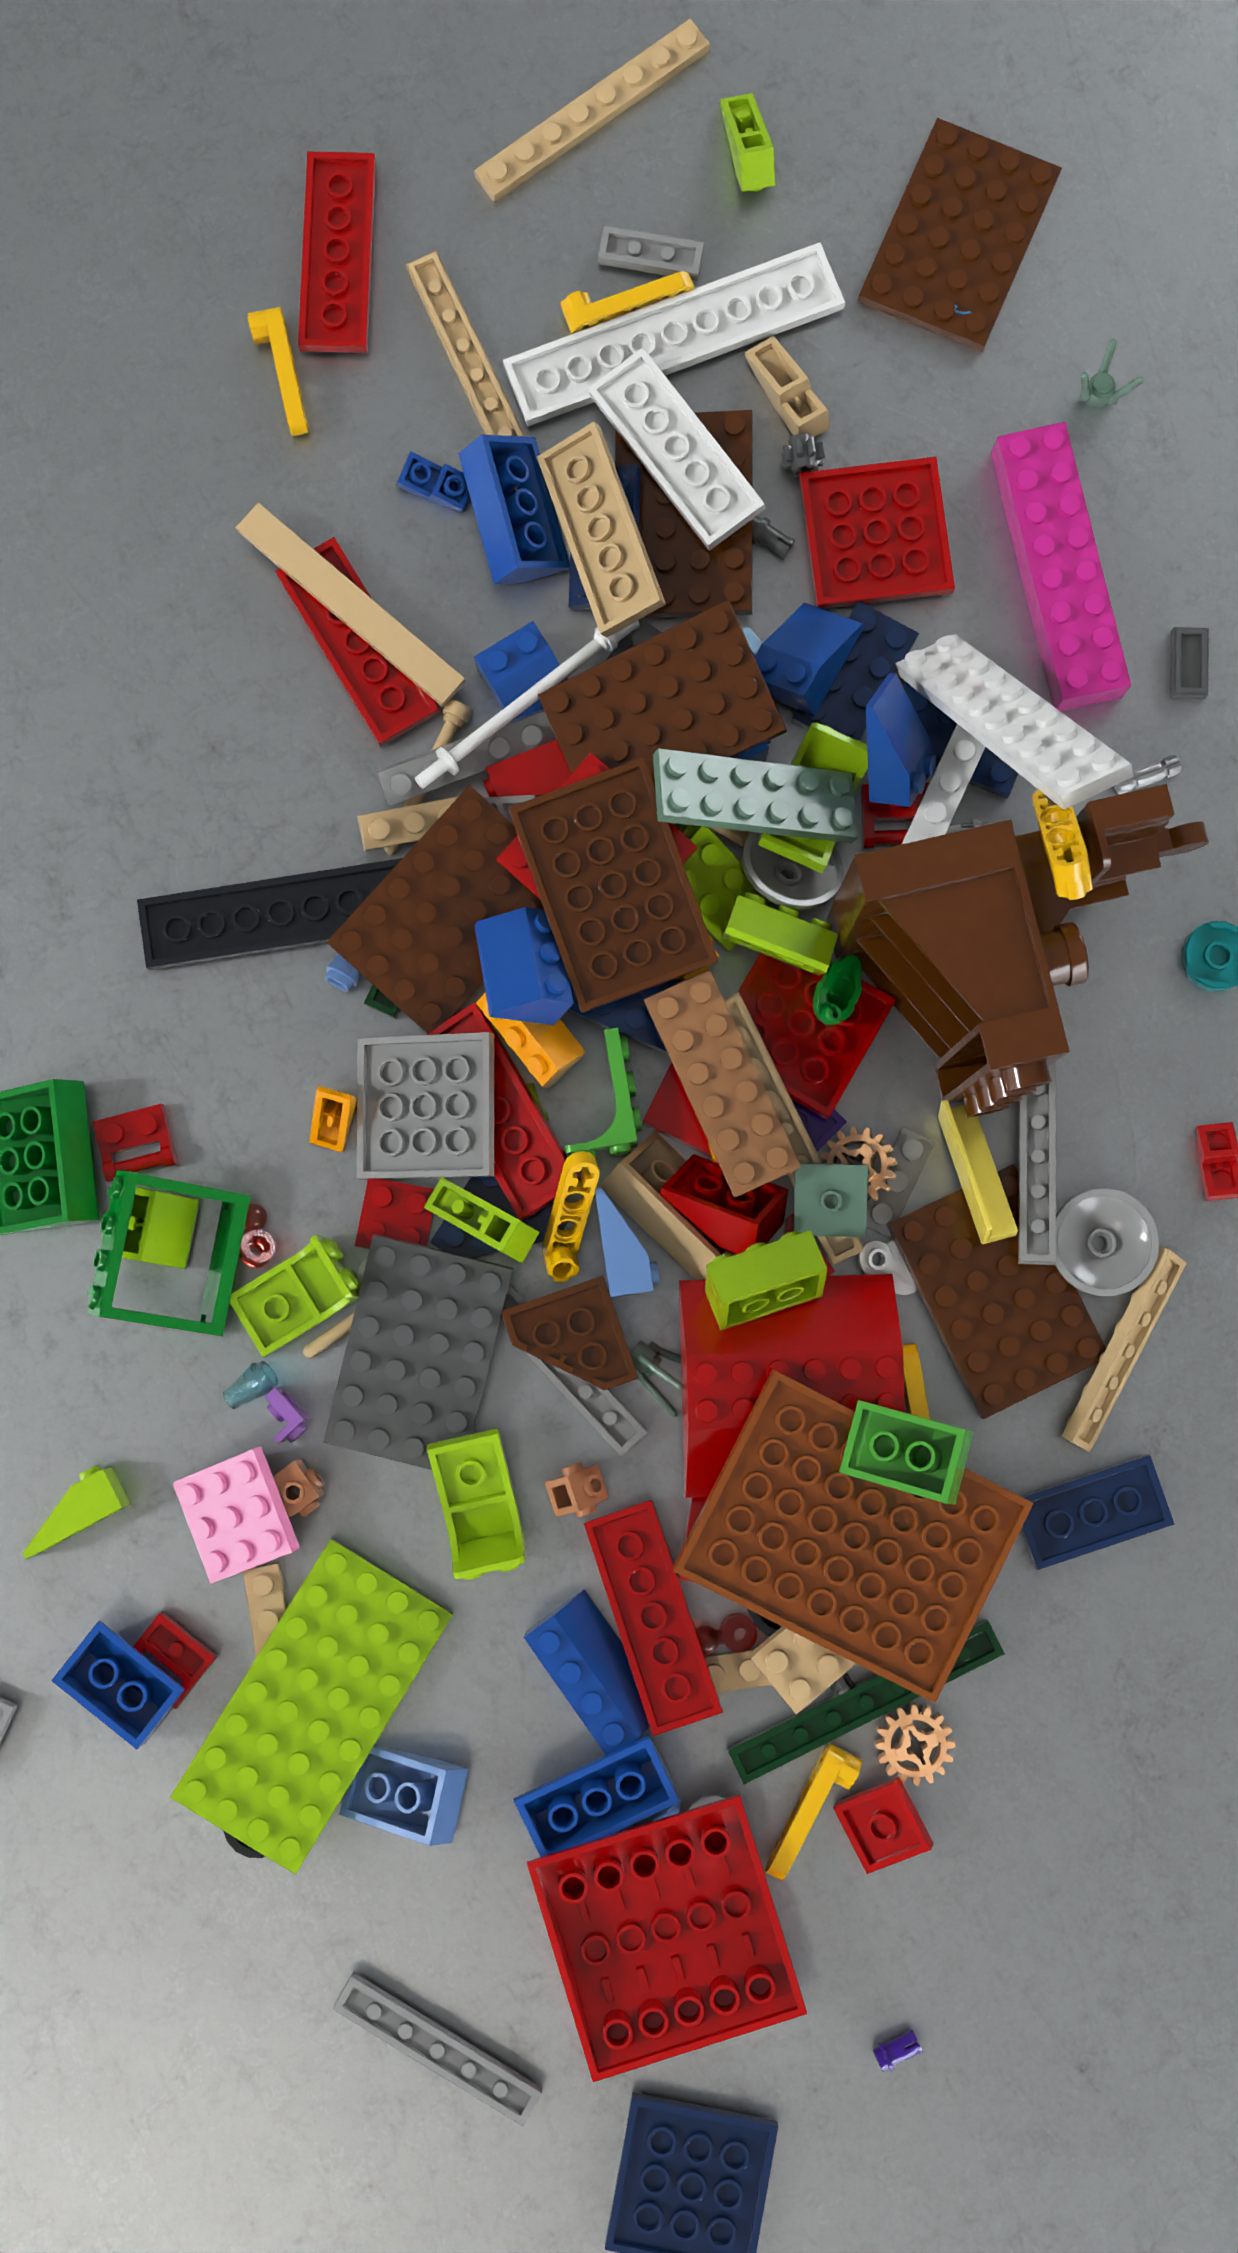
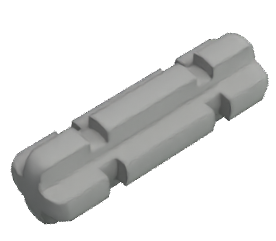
[1114,755,1182,794]

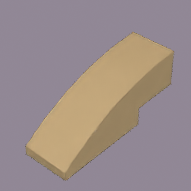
[745,336,830,438]

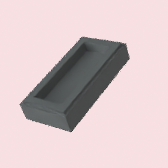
[1170,627,1209,699]

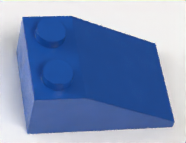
[755,603,864,716]
[474,621,568,720]
[866,673,936,807]

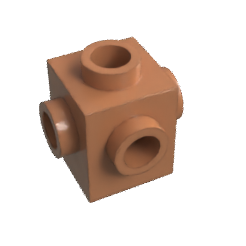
[273,1458,325,1518]
[544,1462,609,1517]

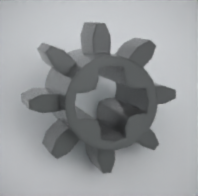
[781,433,825,478]

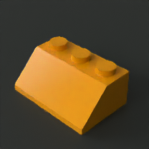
[476,993,586,1089]

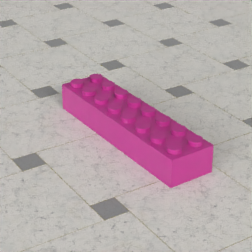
[991,422,1131,712]

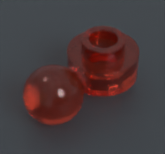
[239,1203,276,1268]
[696,1613,757,1655]

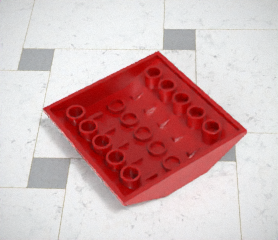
[679,1274,905,1498]
[527,1794,807,2082]

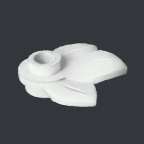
[857,1239,917,1295]

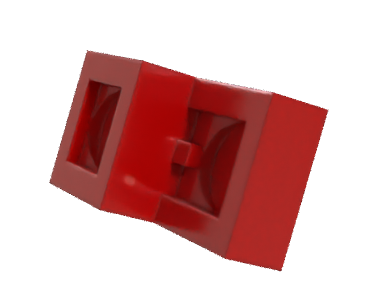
[1196,1122,1238,1201]

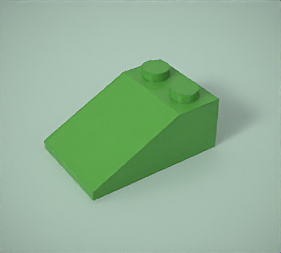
[839,1400,974,1505]

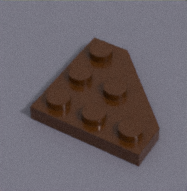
[501,1276,638,1390]

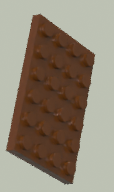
[858,118,1062,352]
[615,410,753,618]
[538,599,788,785]
[508,757,719,1013]
[326,785,544,1034]
[887,1164,1106,1419]

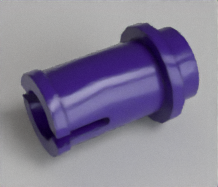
[873,2029,923,2072]

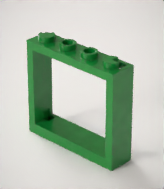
[86,1170,251,1337]

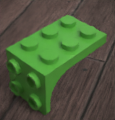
[565,1028,642,1160]

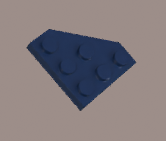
[430,1176,569,1258]

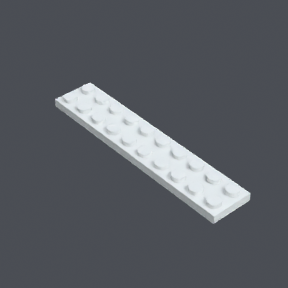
[503,242,845,427]
[895,634,1134,810]

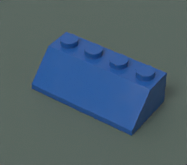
[458,434,570,584]
[524,1589,650,1755]
[514,1735,679,1857]

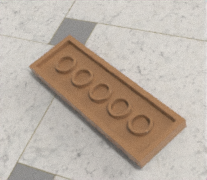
[644,970,801,1198]

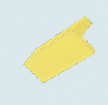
[938,1100,1018,1244]

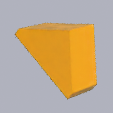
[309,1086,357,1153]

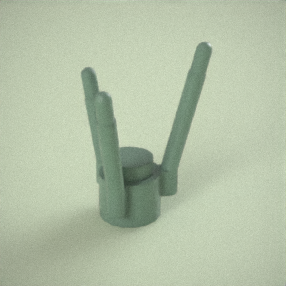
[1080,338,1144,408]
[630,1340,684,1417]

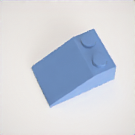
[595,1188,660,1298]
[339,1745,469,1846]

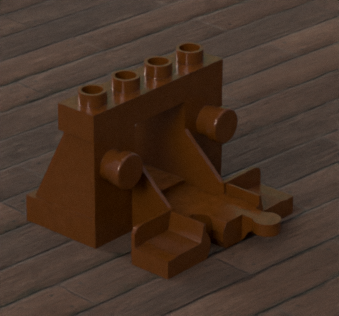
[826,784,1209,1118]

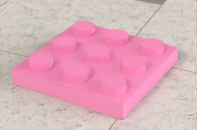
[172,1446,300,1584]

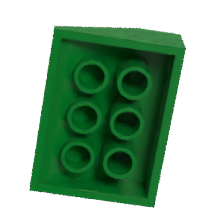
[0,1079,99,1235]

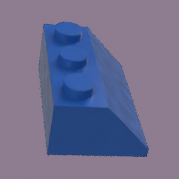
[474,907,574,1025]
[51,1620,185,1750]

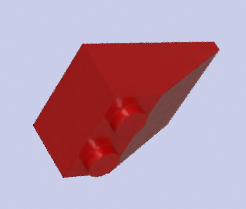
[660,1154,789,1254]

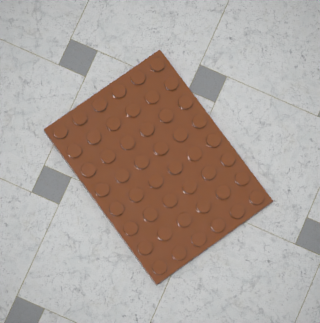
[672,1369,1034,1703]

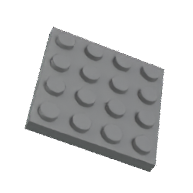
[357,1032,494,1179]

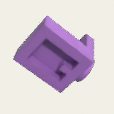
[264,1386,310,1444]

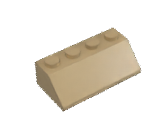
[600,1131,734,1280]

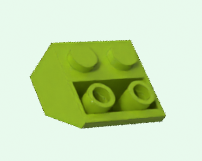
[122,1187,200,1269]

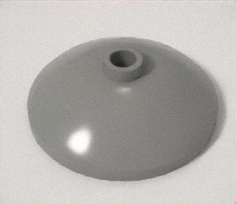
[741,832,844,910]
[1055,1188,1159,1296]

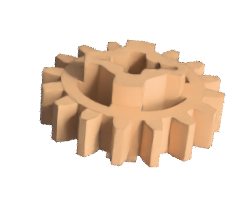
[820,1127,898,1201]
[874,1702,955,1786]

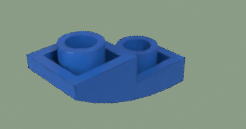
[396,451,469,511]

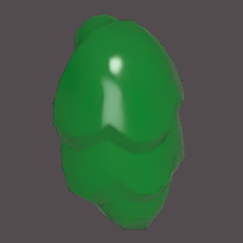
[813,954,862,1025]

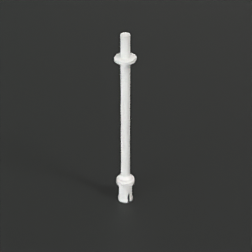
[415,621,640,789]

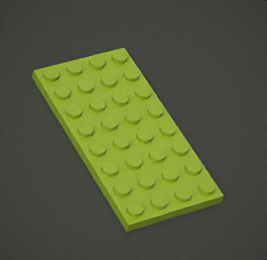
[169,1538,453,1875]

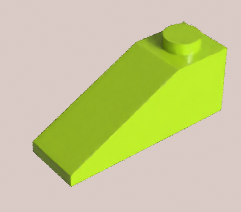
[720,93,775,192]
[424,1178,540,1263]
[22,1465,131,1560]

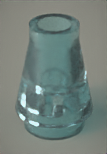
[223,1361,278,1409]

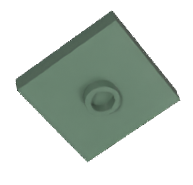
[793,1163,868,1237]

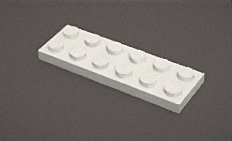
[587,347,766,551]

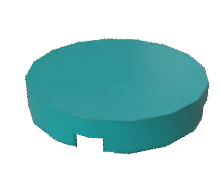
[1181,921,1238,991]

